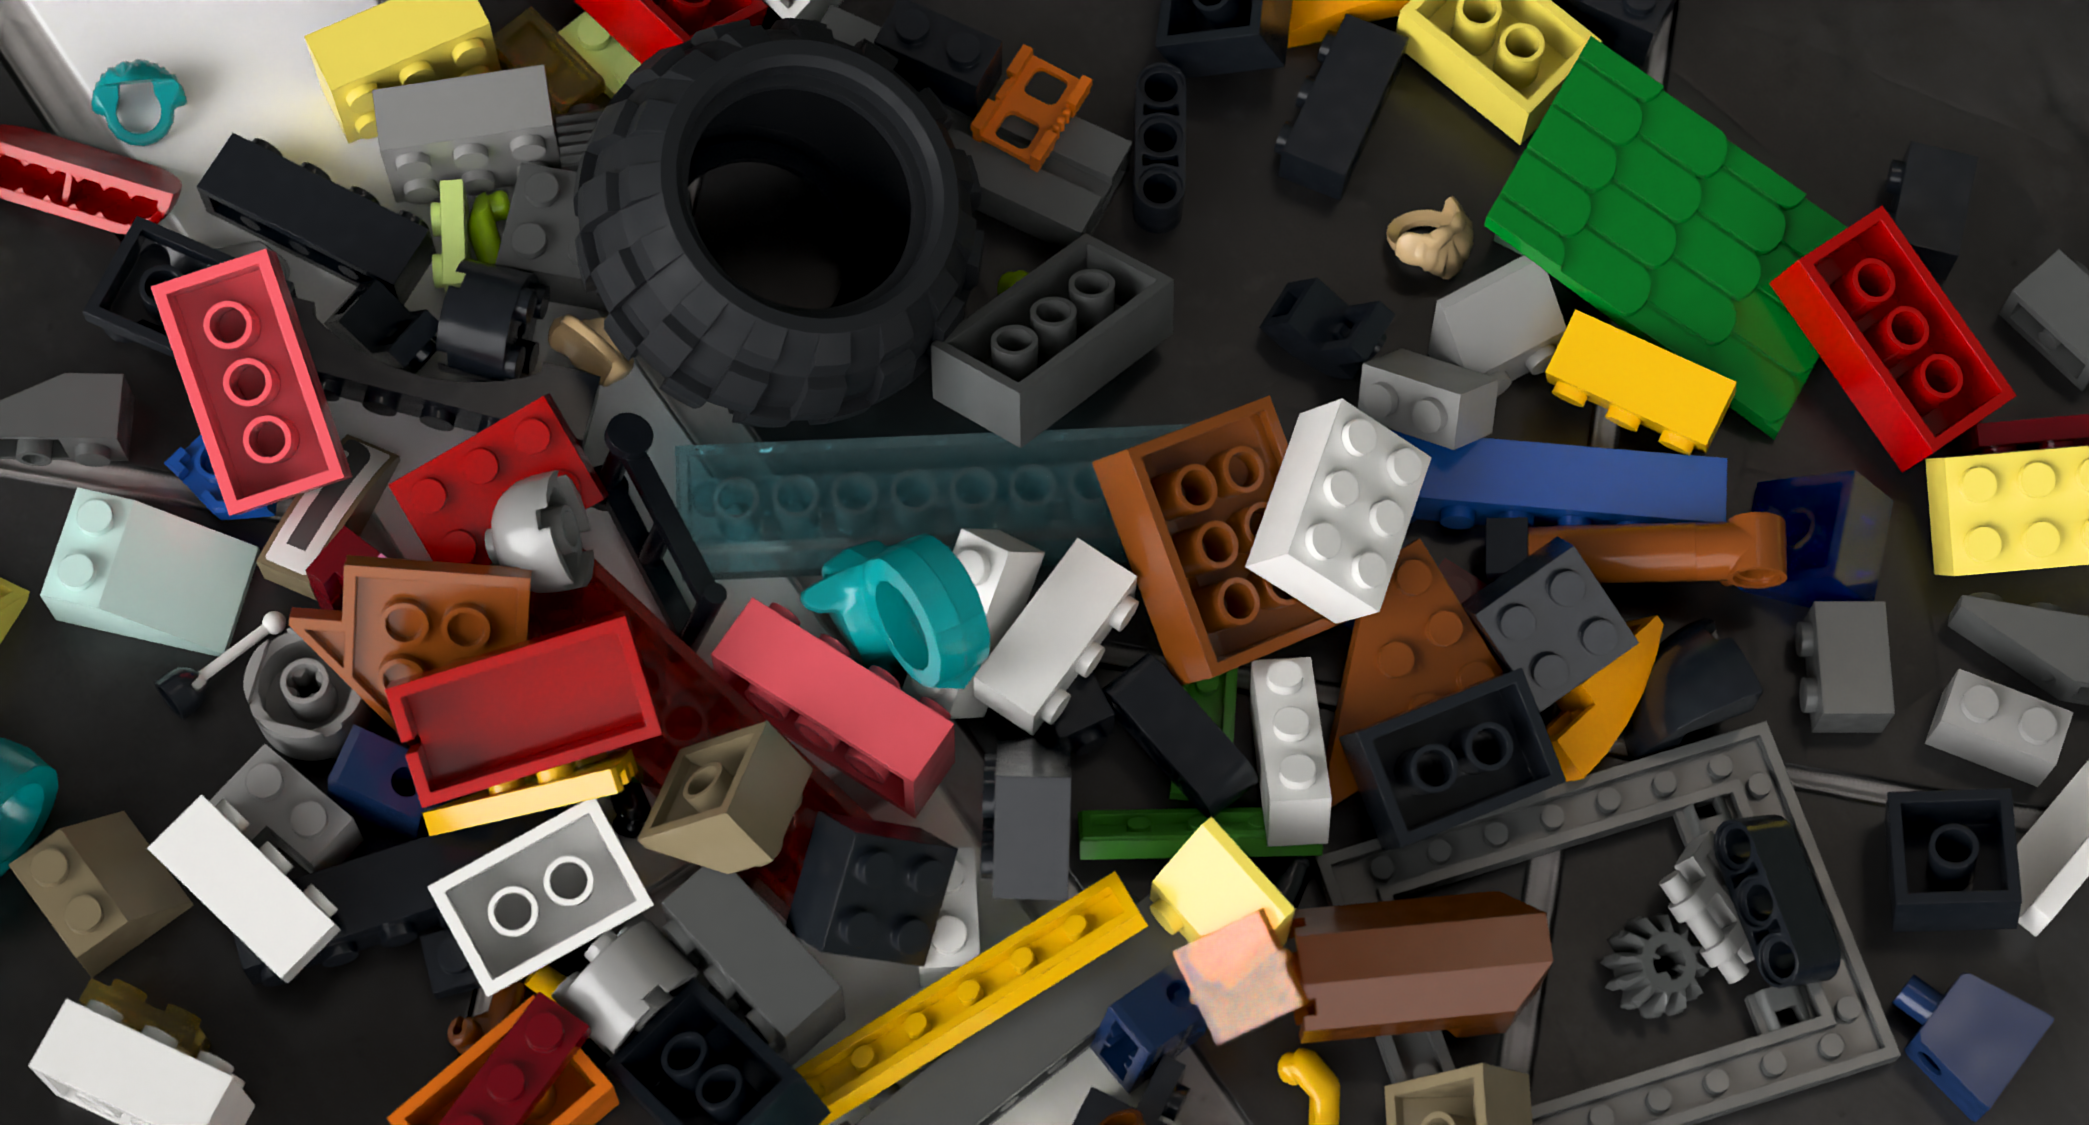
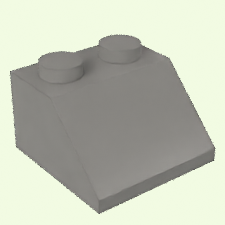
[1427,255,1567,396]

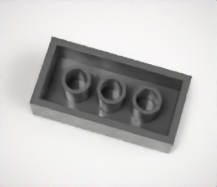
[931,233,1174,448]

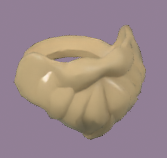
[1387,196,1474,280]
[548,314,634,387]

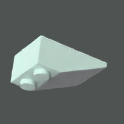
[40,487,261,657]

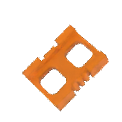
[971,44,1093,173]

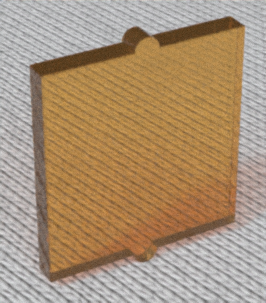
[1172,908,1309,1045]

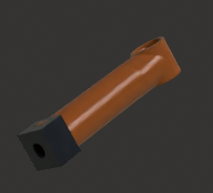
[1486,512,1787,589]

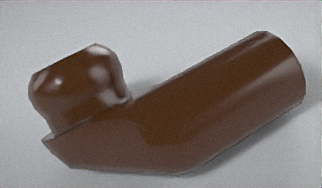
[447,981,527,1054]

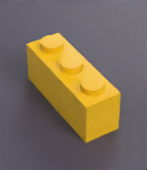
[1545,309,1737,456]

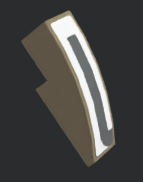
[256,434,401,601]

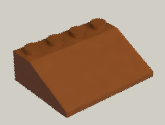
[1092,395,1346,685]

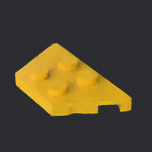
[422,748,638,836]

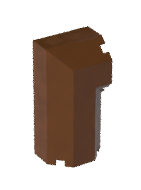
[1287,891,1554,1044]

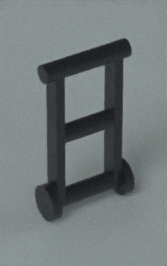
[591,413,727,658]

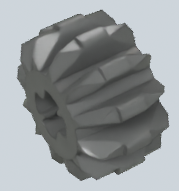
[1600,913,1710,1019]

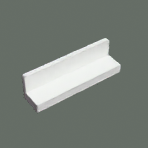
[2017,760,2089,937]

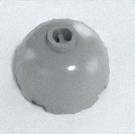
[485,470,594,593]

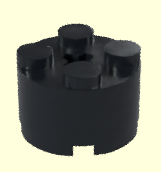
[436,258,550,382]

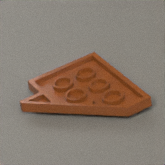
[1326,538,1503,807]
[289,555,532,794]

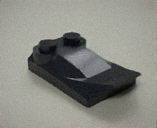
[83,216,297,358]

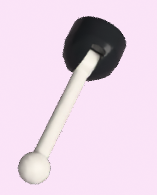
[154,611,286,720]

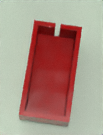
[384,610,663,808]

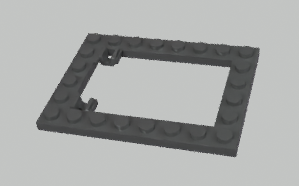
[1314,721,1901,1125]

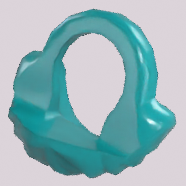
[91,59,187,146]

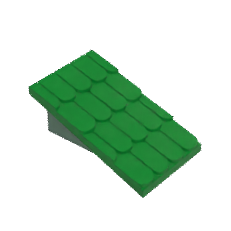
[1484,36,1848,440]

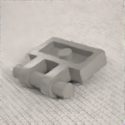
[1659,830,1755,984]

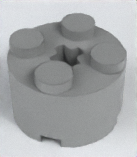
[243,627,375,761]
[551,914,701,1058]

